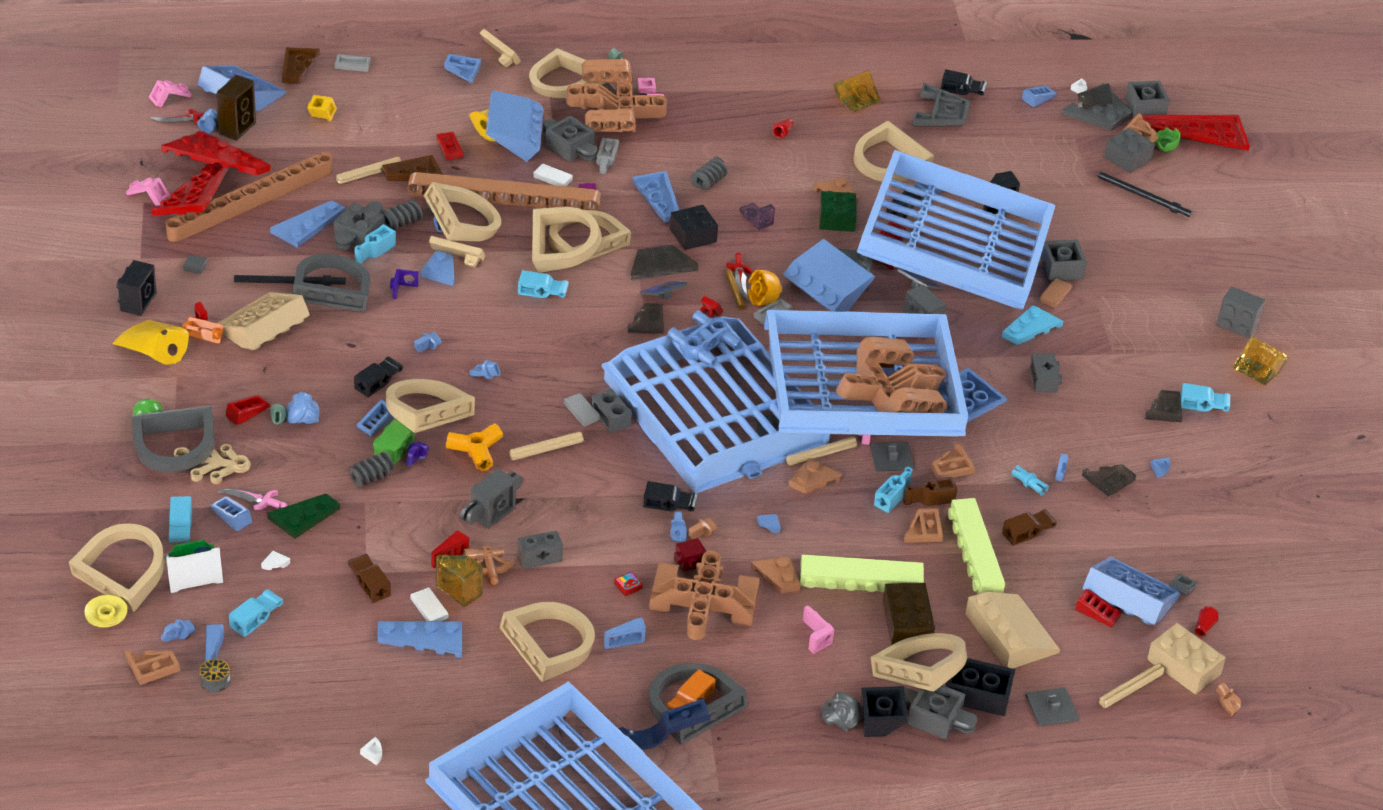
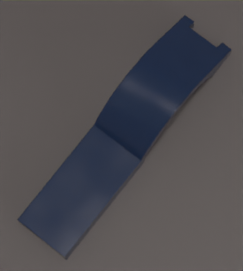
[618,698,710,750]

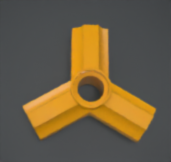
[446,423,503,472]

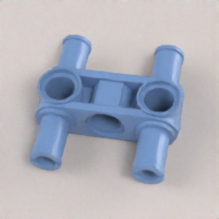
[667,310,743,368]

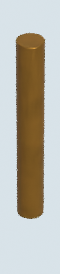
[725,270,745,310]

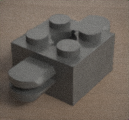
[543,115,597,162]
[334,201,384,250]
[460,468,523,529]
[904,685,977,740]

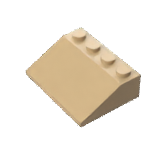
[217,292,310,350]
[965,592,1060,669]

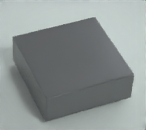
[183,254,207,274]
[1170,574,1197,595]

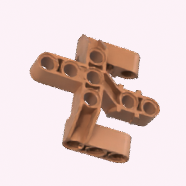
[566,59,667,132]
[836,337,947,413]
[649,550,760,640]

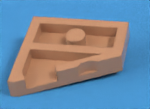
[931,443,975,478]
[789,458,842,494]

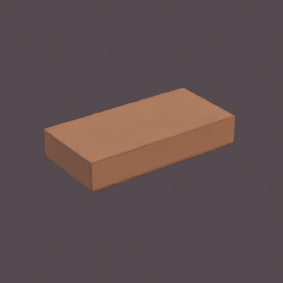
[1039,278,1072,308]

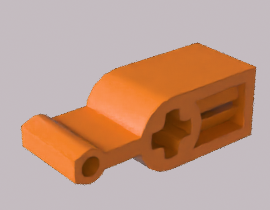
[666,669,716,710]

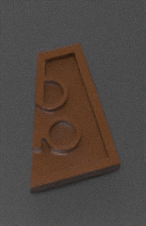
[282,47,320,84]
[382,155,443,181]

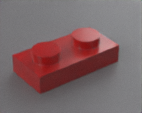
[437,132,463,160]

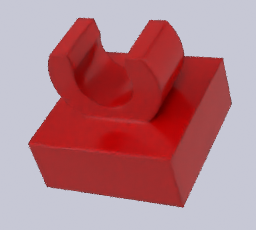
[700,295,723,318]

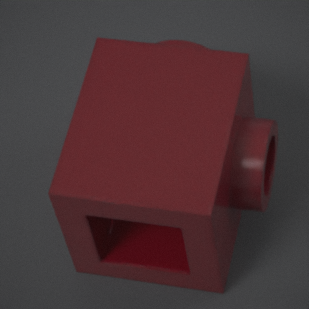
[673,538,706,572]

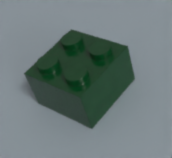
[819,191,857,232]

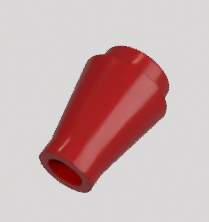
[772,118,794,138]
[1194,606,1219,637]

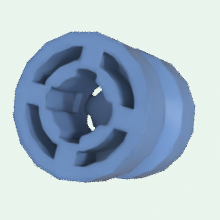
[198,109,218,133]

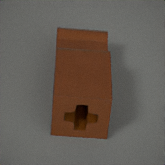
[903,477,957,506]
[1002,509,1057,546]
[348,554,391,603]

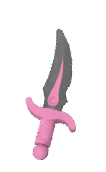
[217,488,288,510]

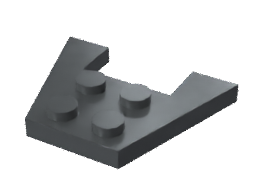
[912,82,970,126]
[1062,83,1133,130]

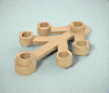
[174,444,251,484]

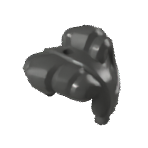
[820,691,862,732]

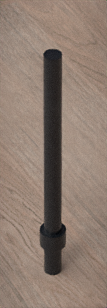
[1098,172,1193,218]
[234,275,346,286]

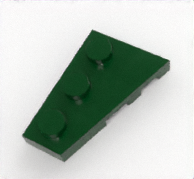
[267,493,340,539]

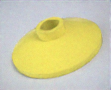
[84,595,127,627]

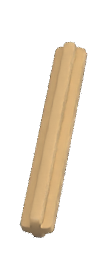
[336,156,402,184]
[509,432,584,460]
[786,437,857,466]
[1099,664,1165,708]

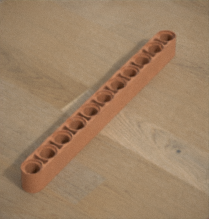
[166,152,333,242]
[407,172,601,211]

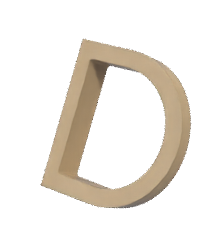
[529,48,607,98]
[854,121,934,182]
[424,182,501,241]
[532,207,602,273]
[548,210,631,261]
[386,379,475,433]
[68,523,165,612]
[499,602,595,682]
[871,633,967,691]

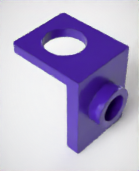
[390,269,419,299]

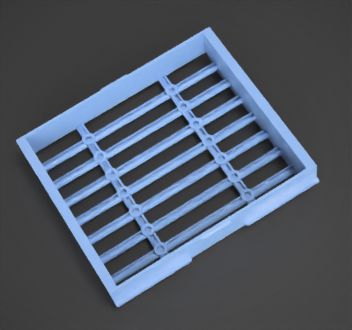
[857,150,1055,310]
[764,310,968,436]
[602,316,830,493]
[426,681,703,810]

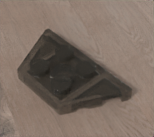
[630,245,699,280]

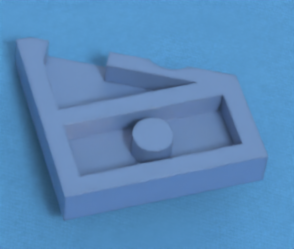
[444,54,481,83]
[421,250,454,286]

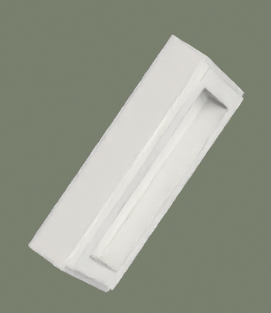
[534,164,573,187]
[411,587,449,621]

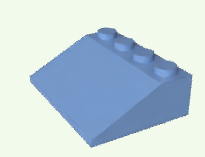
[197,65,286,111]
[486,90,544,162]
[783,239,875,312]
[937,368,1007,423]
[1082,557,1182,625]

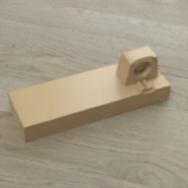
[480,29,521,68]
[429,236,485,268]

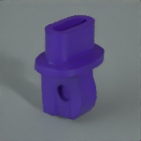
[406,442,429,466]

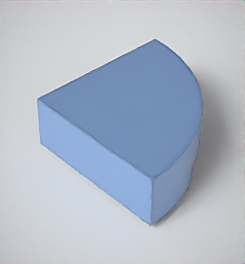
[1055,453,1068,482]
[1150,457,1170,478]
[757,514,781,533]

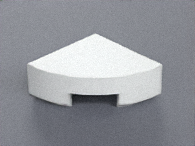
[1071,78,1087,97]
[261,551,290,570]
[360,737,382,765]

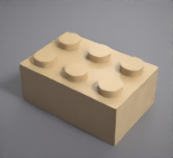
[1147,623,1226,695]

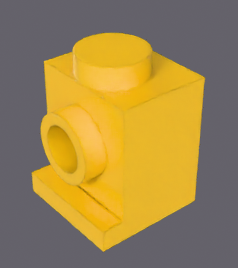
[307,95,337,122]

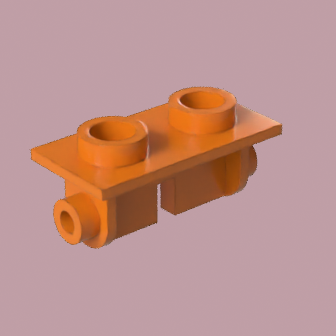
[182,316,224,344]

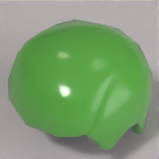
[1154,128,1180,152]
[133,398,163,415]

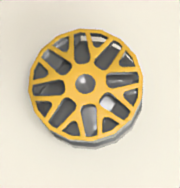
[199,659,231,693]

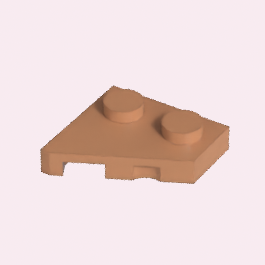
[1123,113,1158,143]
[814,177,859,204]
[904,509,943,543]
[751,556,800,593]
[124,651,180,685]

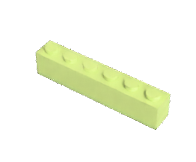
[948,498,1005,594]
[800,555,924,592]

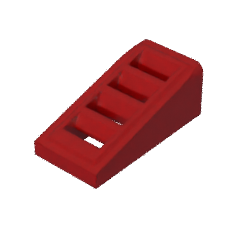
[226,395,270,425]
[431,530,470,568]
[1075,588,1121,628]

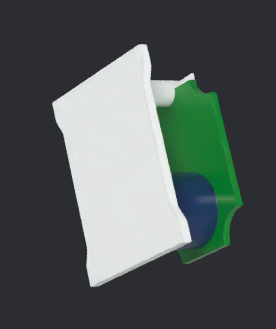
[164,539,223,593]

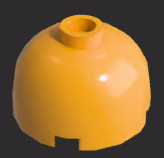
[748,270,782,306]

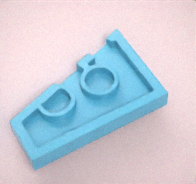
[1002,305,1063,345]

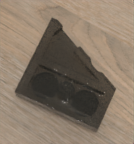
[1077,83,1113,107]
[628,303,664,334]
[1145,390,1183,422]
[1082,464,1137,497]

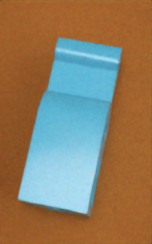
[355,224,396,264]
[518,270,569,298]
[1179,383,1230,411]
[874,466,913,513]
[169,496,192,543]
[229,589,283,637]

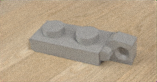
[596,137,620,174]

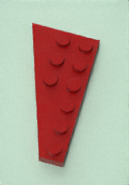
[1142,115,1250,151]
[161,131,271,176]
[151,162,229,216]

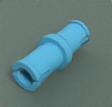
[1011,465,1049,496]

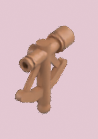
[464,546,513,586]

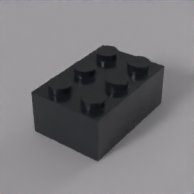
[946,658,1016,716]

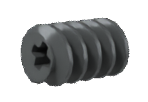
[691,156,728,190]
[382,199,423,230]
[349,451,394,488]

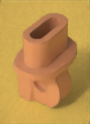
[689,517,717,539]
[1216,682,1241,716]

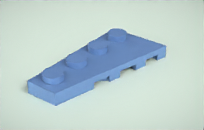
[632,171,679,223]
[270,200,345,248]
[378,621,462,658]

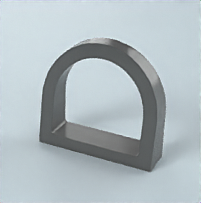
[292,254,370,312]
[132,406,215,472]
[649,663,748,745]

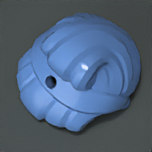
[286,392,319,424]

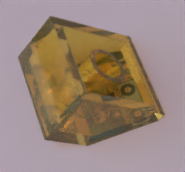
[833,70,881,112]
[1233,336,1288,386]
[436,555,483,608]

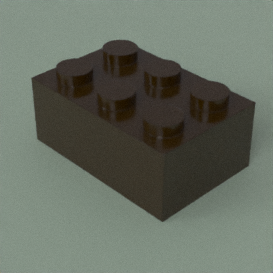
[216,75,256,141]
[882,583,935,645]

